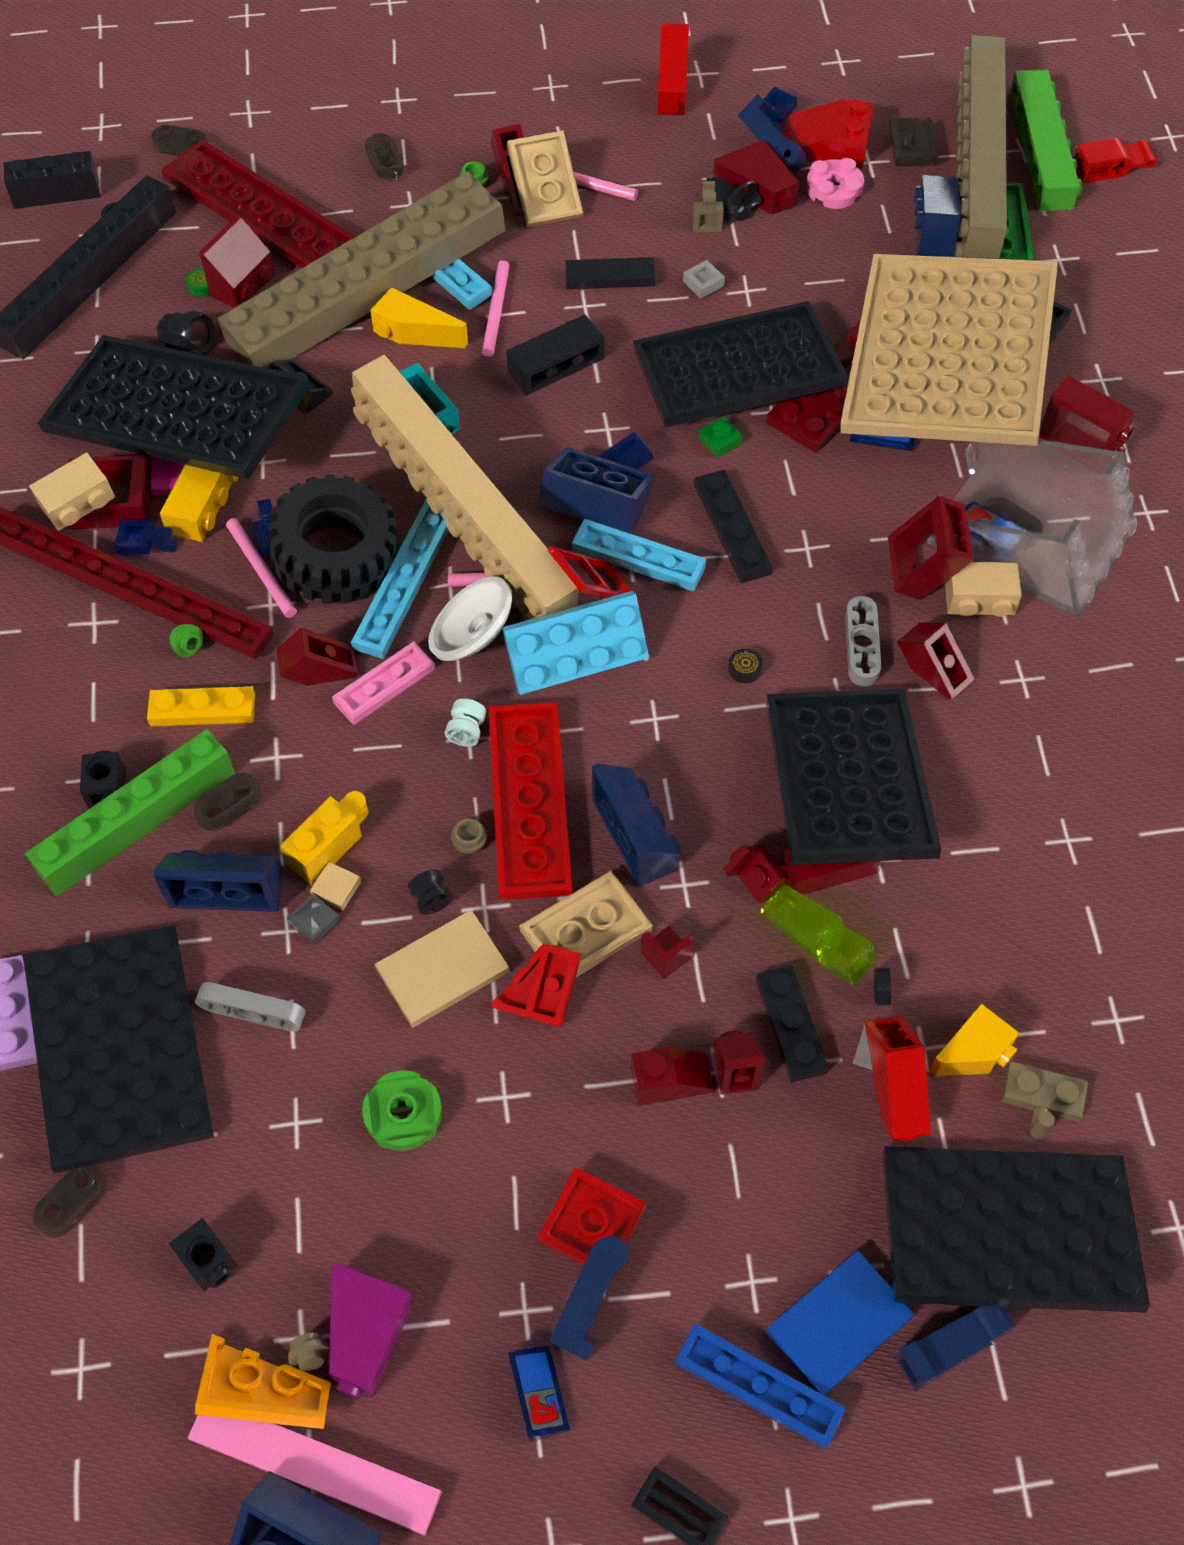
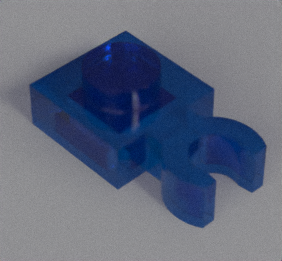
[764,86,797,124]

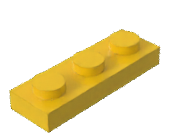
[147,686,255,726]

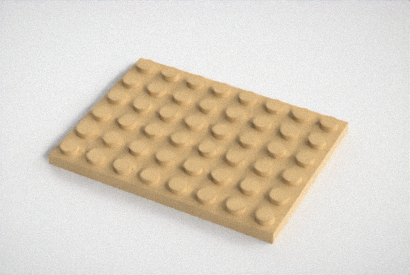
[841,254,1058,446]

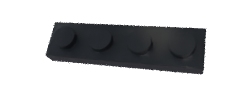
[694,469,772,584]

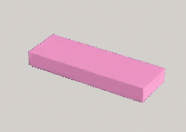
[332,641,435,725]

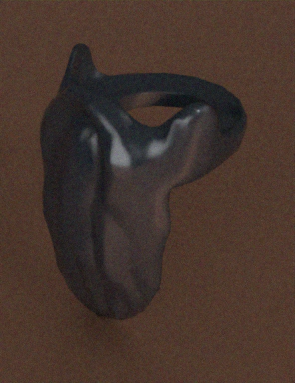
[706,177,762,221]
[156,311,216,355]

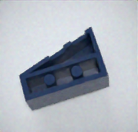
[913,175,961,257]

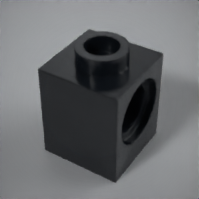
[80,751,126,809]
[169,1217,238,1291]

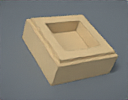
[310,862,361,911]

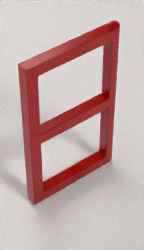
[548,546,640,603]

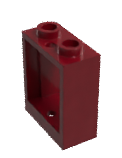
[1039,375,1135,473]
[68,455,151,529]
[888,495,974,600]

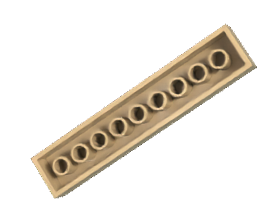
[351,354,579,621]

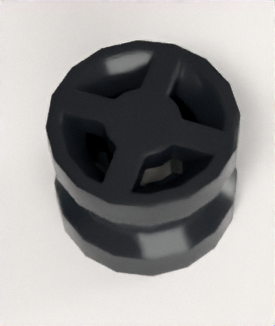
[408,869,453,915]

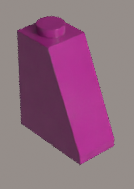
[329,1262,414,1399]

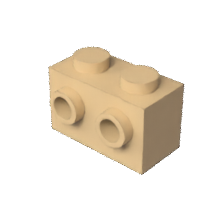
[29,452,115,531]
[945,562,1022,617]

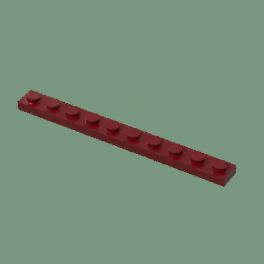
[0,507,274,660]

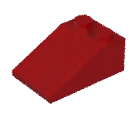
[784,99,874,168]

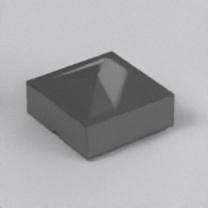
[287,893,340,945]

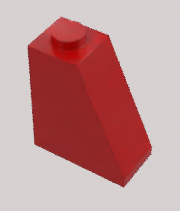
[657,23,689,116]
[865,1015,931,1141]

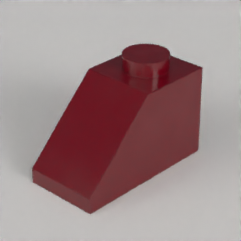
[897,622,975,699]
[277,628,360,686]
[713,1030,765,1095]
[631,1047,714,1106]

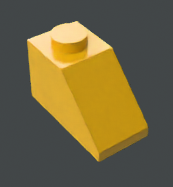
[929,1004,1019,1076]

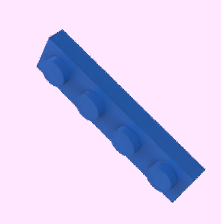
[675,1323,846,1450]

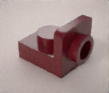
[723,845,789,903]

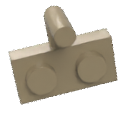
[1001,1061,1088,1140]

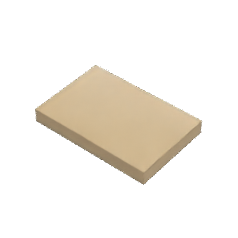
[507,130,583,228]
[519,870,653,977]
[375,910,510,1028]

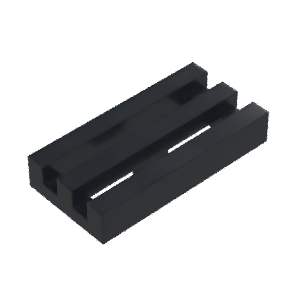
[631,1466,729,1545]

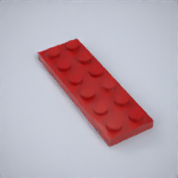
[488,702,572,900]

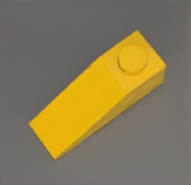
[370,287,468,348]

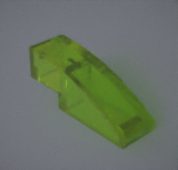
[761,884,877,986]

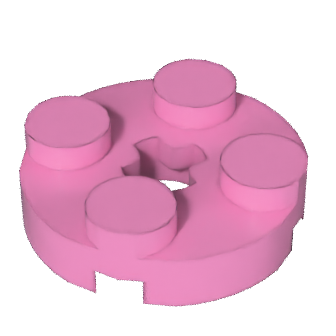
[806,158,864,209]

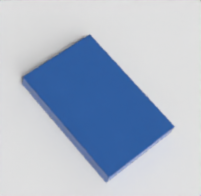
[765,1250,914,1396]

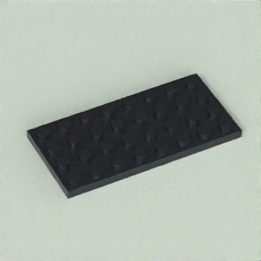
[38,335,311,480]

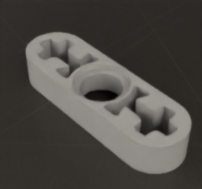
[845,596,881,687]
[195,982,306,1032]

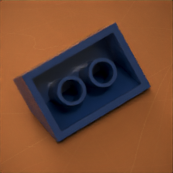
[538,447,656,533]
[592,763,682,887]
[153,850,284,912]
[229,1471,382,1545]

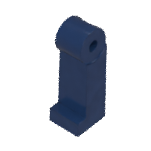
[738,94,807,172]
[549,1235,631,1361]
[895,1306,1016,1391]

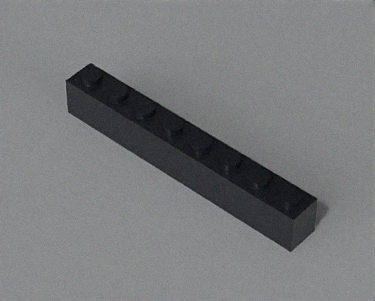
[0,175,176,360]

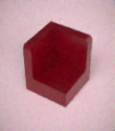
[640,925,694,979]

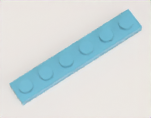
[351,498,449,659]

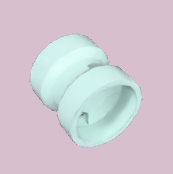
[444,699,487,747]

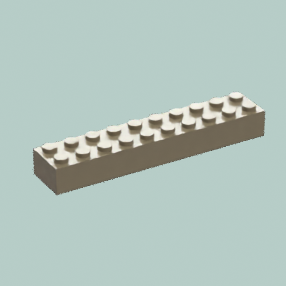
[954,35,1007,259]
[218,171,506,368]

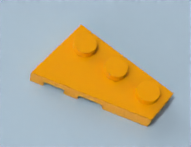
[195,1334,331,1429]

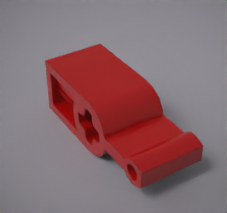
[1074,139,1157,183]

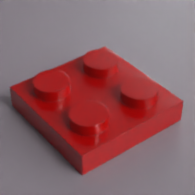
[537,1167,647,1266]

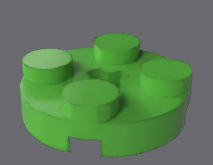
[362,1070,442,1151]

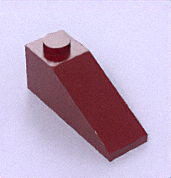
[491,124,524,215]

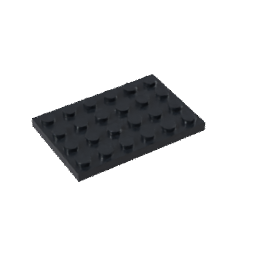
[633,301,848,428]
[766,688,941,865]
[23,925,214,1174]
[882,1146,1150,1313]

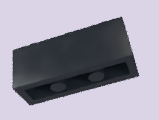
[3,151,101,209]
[506,314,605,396]

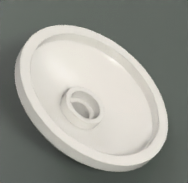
[428,576,512,661]

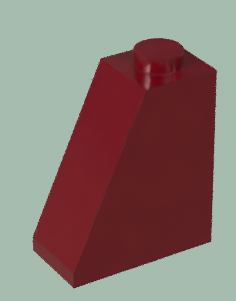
[713,140,799,215]
[780,847,880,897]

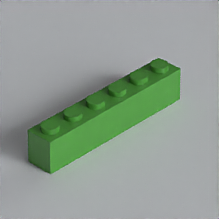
[1009,70,1082,211]
[25,729,235,897]

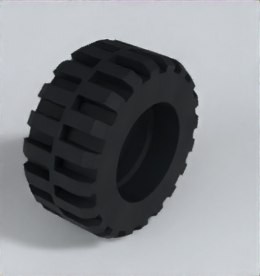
[268,474,397,604]

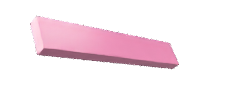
[187,1415,442,1536]

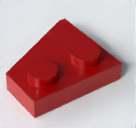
[491,943,582,1027]

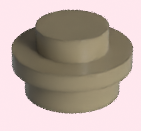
[451,819,487,854]
[288,1332,330,1371]

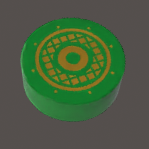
[186,268,210,297]

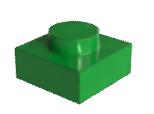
[698,416,743,458]

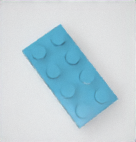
[502,591,649,695]

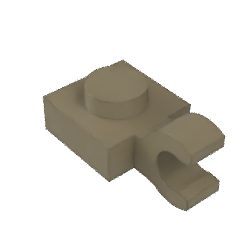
[692,181,724,233]

